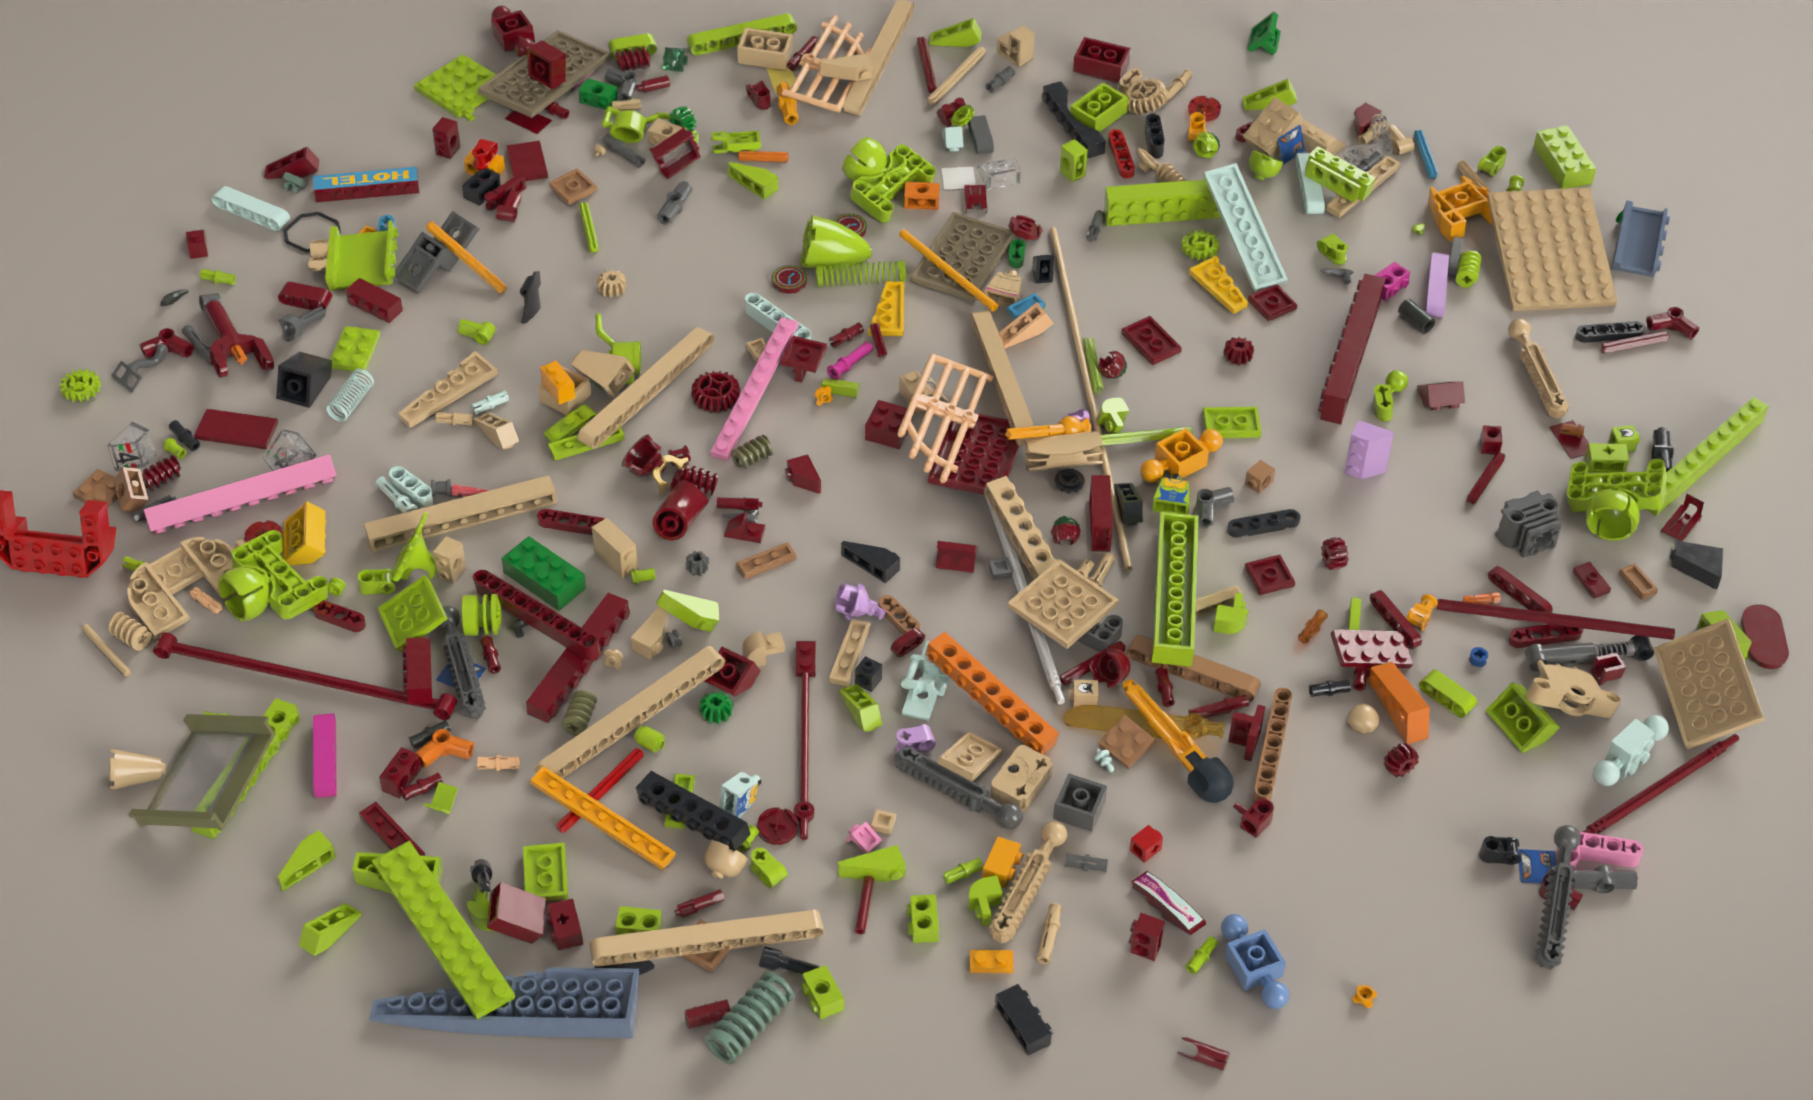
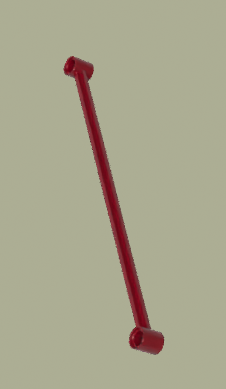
[153,632,458,720]

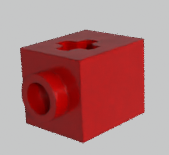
[1129,825,1163,863]

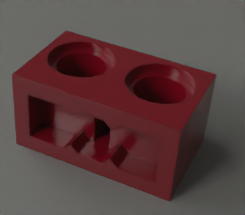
[379,747,422,799]
[1128,913,1165,961]

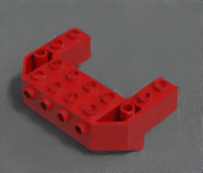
[0,490,116,578]

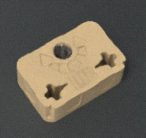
[991,745,1053,812]

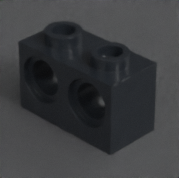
[462,168,501,206]

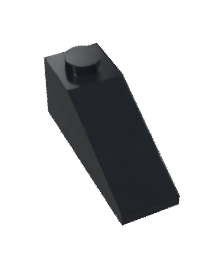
[1114,482,1143,526]
[841,541,900,583]

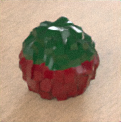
[1098,350,1127,379]
[1051,515,1081,545]

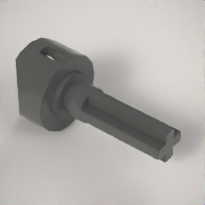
[277,306,326,341]

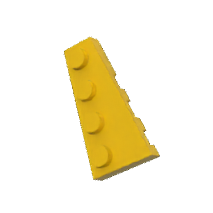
[1189,255,1248,314]
[868,281,904,336]

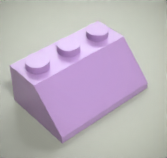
[1344,420,1394,479]

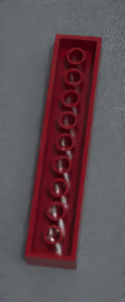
[1318,273,1385,425]

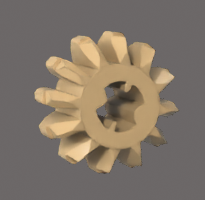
[597,269,627,298]

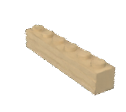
[1195,585,1243,618]

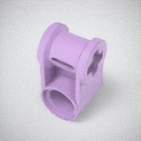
[895,725,936,752]

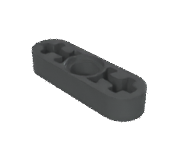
[1448,236,1463,277]

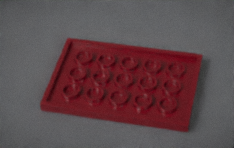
[928,413,1020,495]

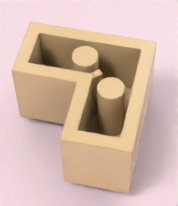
[997,25,1035,67]

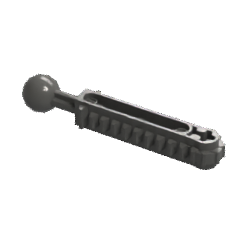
[439,605,486,719]
[894,747,1023,829]
[1535,825,1581,970]

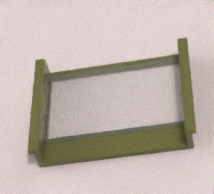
[128,714,275,830]

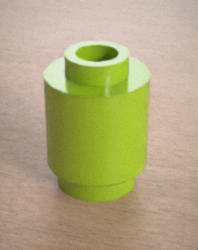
[634,726,666,753]

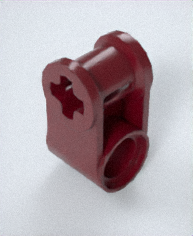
[746,80,771,110]

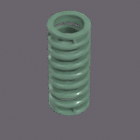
[704,971,794,1064]

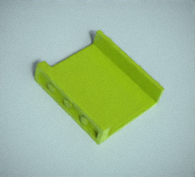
[325,220,399,291]

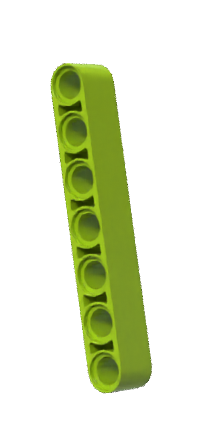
[686,13,797,55]

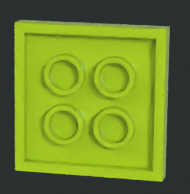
[378,575,448,652]

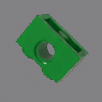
[578,78,618,110]

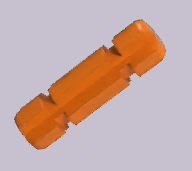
[1462,592,1501,605]

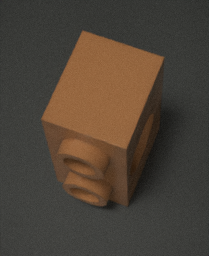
[113,467,148,512]

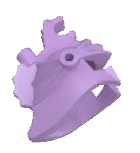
[835,583,886,620]

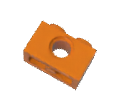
[904,182,940,210]

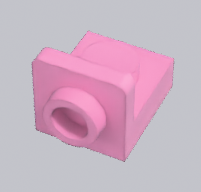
[845,822,882,854]

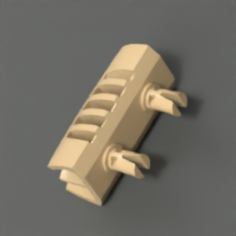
[1025,431,1103,472]

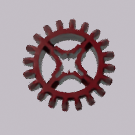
[691,370,741,414]

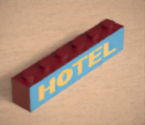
[313,167,420,203]

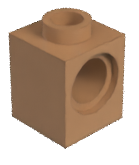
[1245,460,1275,493]

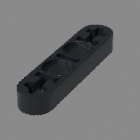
[1575,321,1645,343]

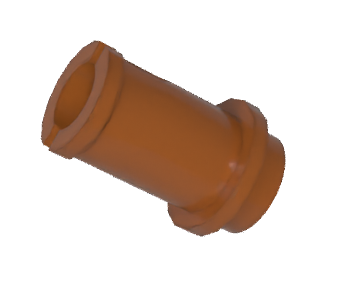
[1560,422,1585,438]

